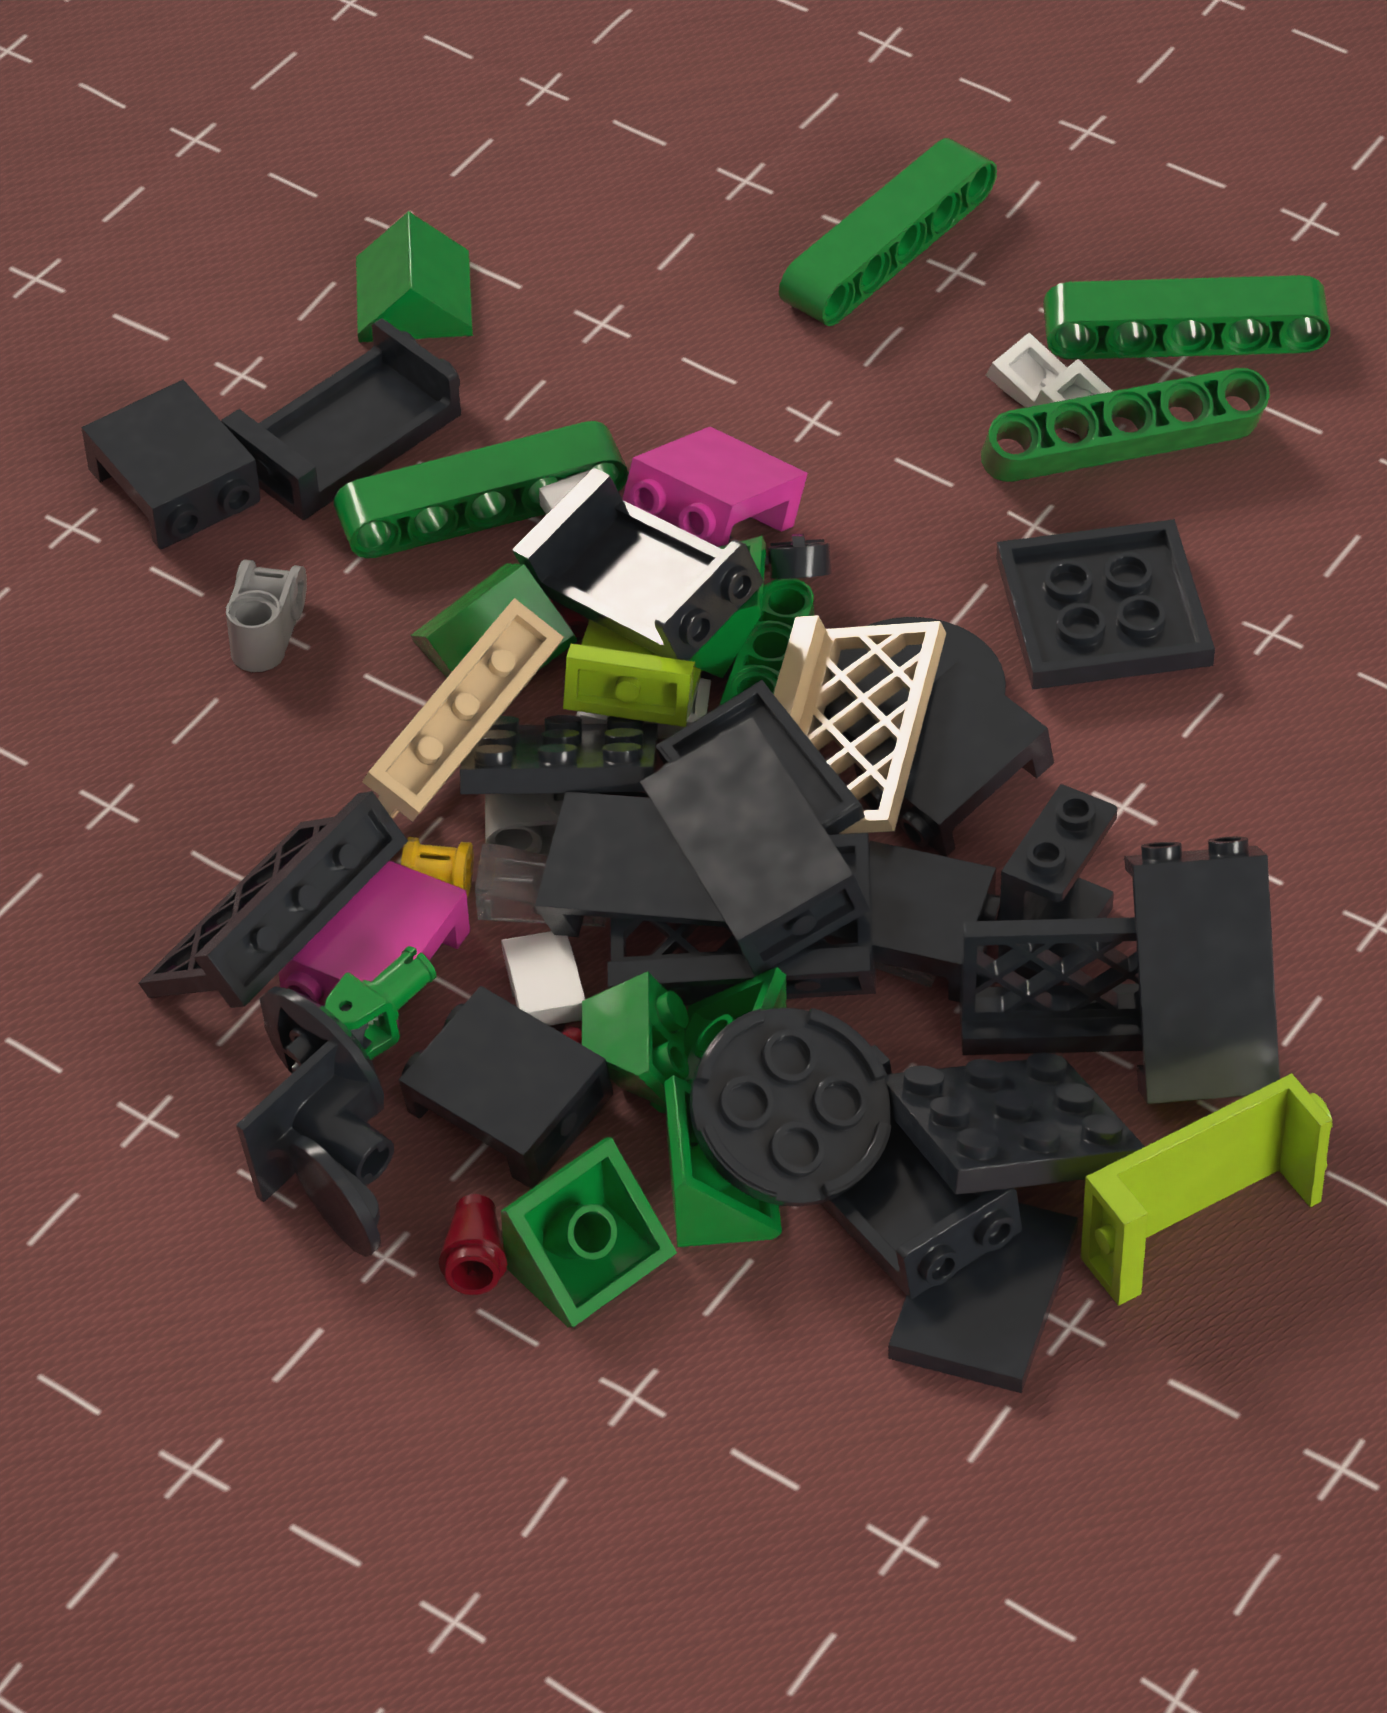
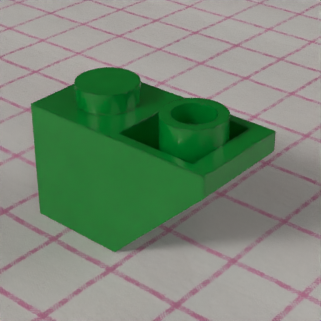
[582,971,689,1108]

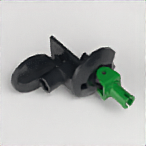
[236,946,437,1257]

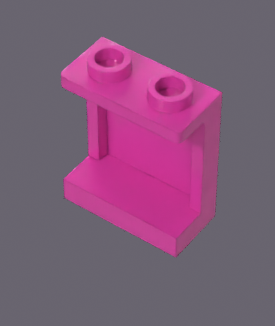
[622,426,808,547]
[278,860,470,1029]

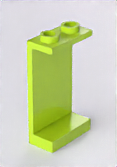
[563,620,703,727]
[1081,1073,1332,1306]

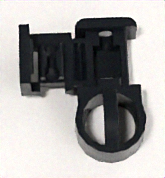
[728,534,832,579]

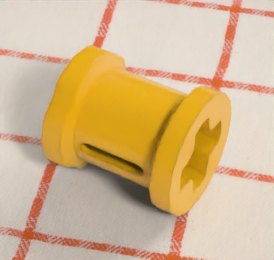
[401,837,474,897]

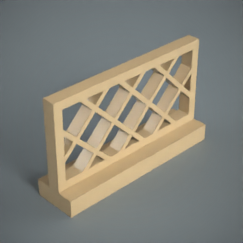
[362,598,564,822]
[774,615,946,834]

